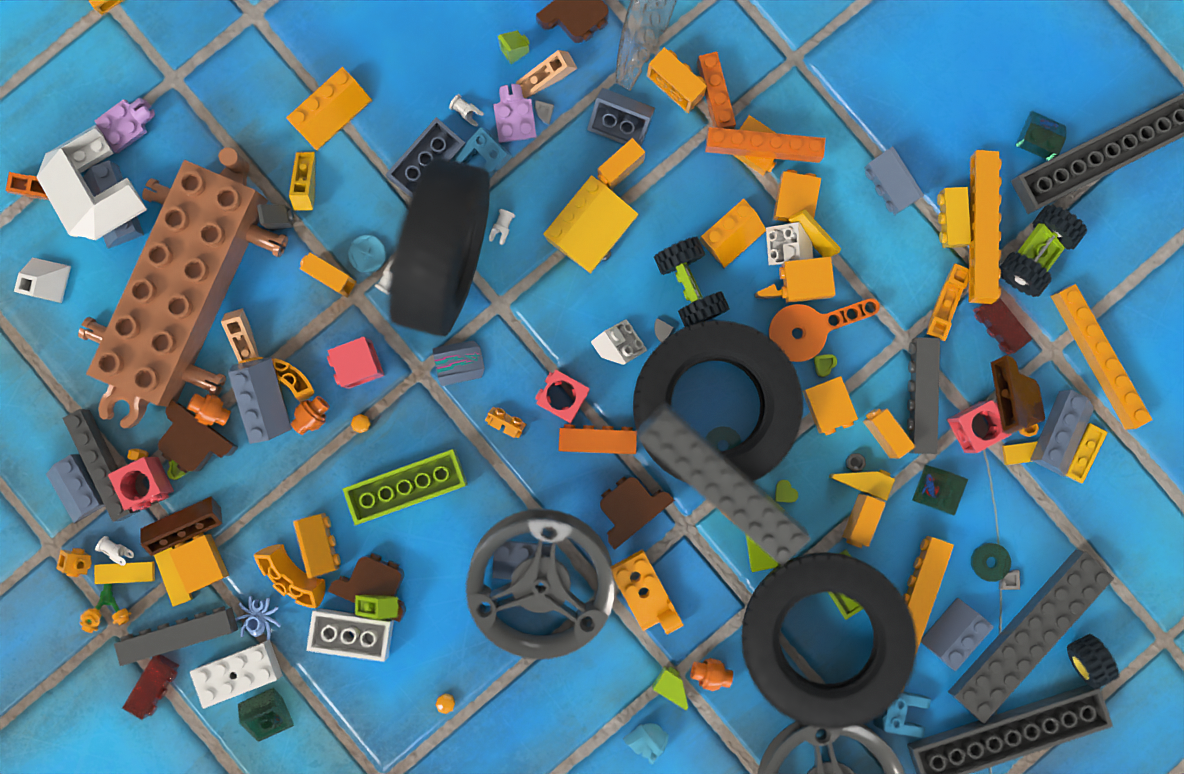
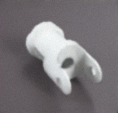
[449,94,484,126]
[489,209,515,245]
[374,260,392,295]
[95,536,134,566]

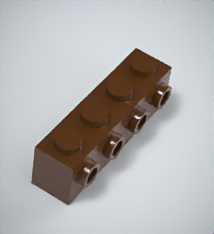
[140,496,222,556]

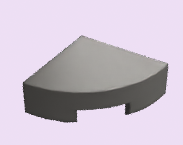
[535,100,554,125]
[654,318,674,342]
[999,569,1020,590]

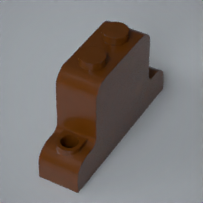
[536,0,608,43]
[990,355,1045,434]
[158,400,238,473]
[600,476,675,550]
[328,553,406,622]

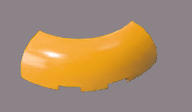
[238,357,314,403]
[254,544,326,608]

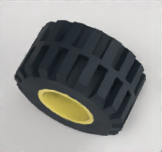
[1067,634,1119,689]

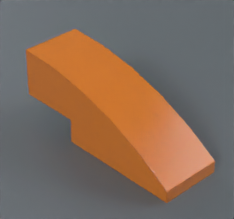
[6,172,49,200]

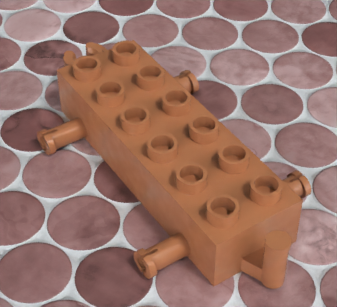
[78,147,288,428]

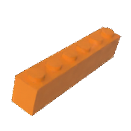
[705,127,825,163]

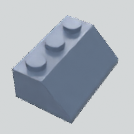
[587,88,655,147]
[864,147,924,215]
[46,454,105,523]
[493,540,551,583]
[921,598,994,671]

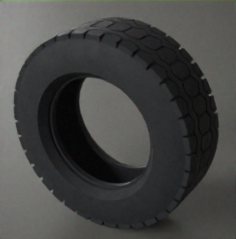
[388,157,490,337]
[633,321,803,483]
[741,552,917,729]

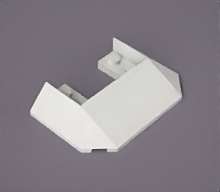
[37,125,147,240]

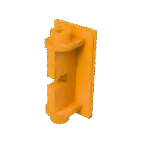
[485,407,527,438]

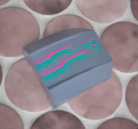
[433,341,485,386]

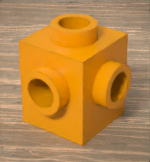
[56,548,92,577]

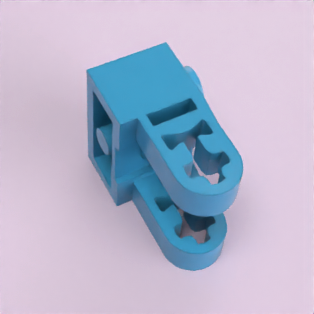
[452,127,512,178]
[873,691,931,738]

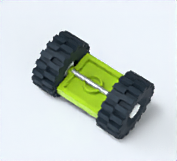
[999,205,1087,297]
[654,236,730,327]

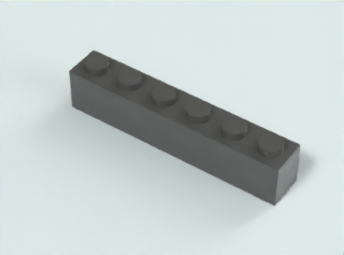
[907,337,940,454]
[62,409,139,522]
[114,606,238,666]

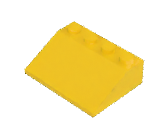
[543,175,638,274]

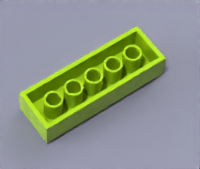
[342,449,468,525]

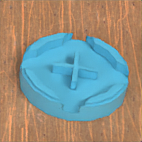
[348,235,387,273]

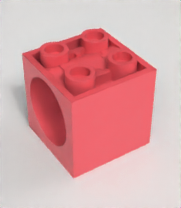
[327,337,385,389]
[535,370,590,424]
[946,400,1012,453]
[108,457,174,511]

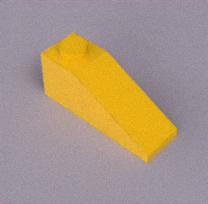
[289,152,315,211]
[829,469,895,501]

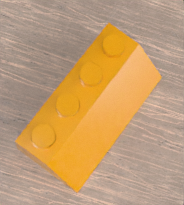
[286,67,372,151]

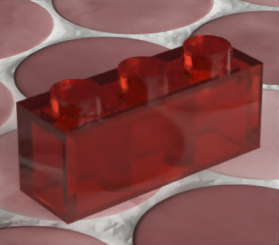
[973,297,1033,355]
[122,654,179,720]

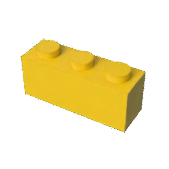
[937,187,971,248]

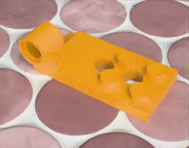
[611,549,684,635]

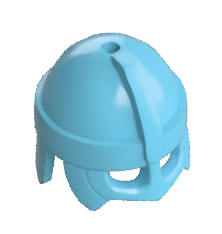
[623,723,669,764]

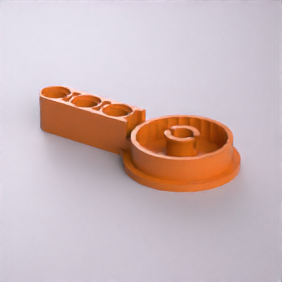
[769,298,880,362]

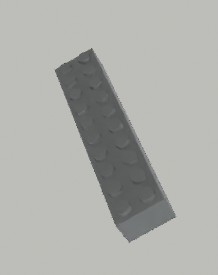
[1011,93,1184,214]
[636,402,811,566]
[948,550,1114,723]
[907,685,1113,774]

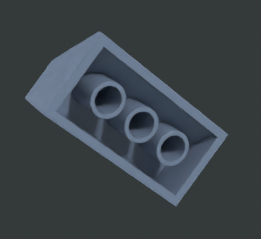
[385,117,465,197]
[83,160,144,249]
[228,357,292,444]
[1030,390,1094,477]

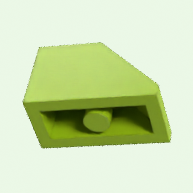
[497,30,530,64]
[355,595,399,619]
[652,666,688,711]

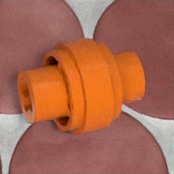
[187,393,231,426]
[290,396,330,435]
[690,658,733,691]

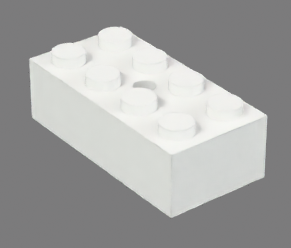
[306,608,394,662]
[190,640,283,709]

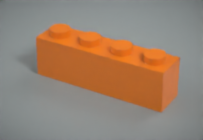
[697,51,736,129]
[559,424,637,454]

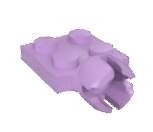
[493,84,537,143]
[95,98,155,153]

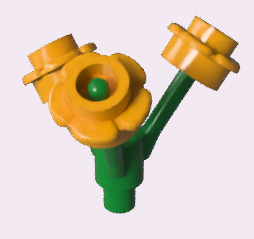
[80,584,132,633]

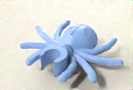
[235,596,281,640]

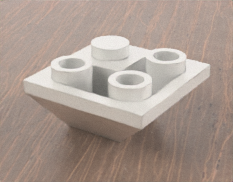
[766,222,813,265]
[14,258,71,303]
[591,319,647,365]

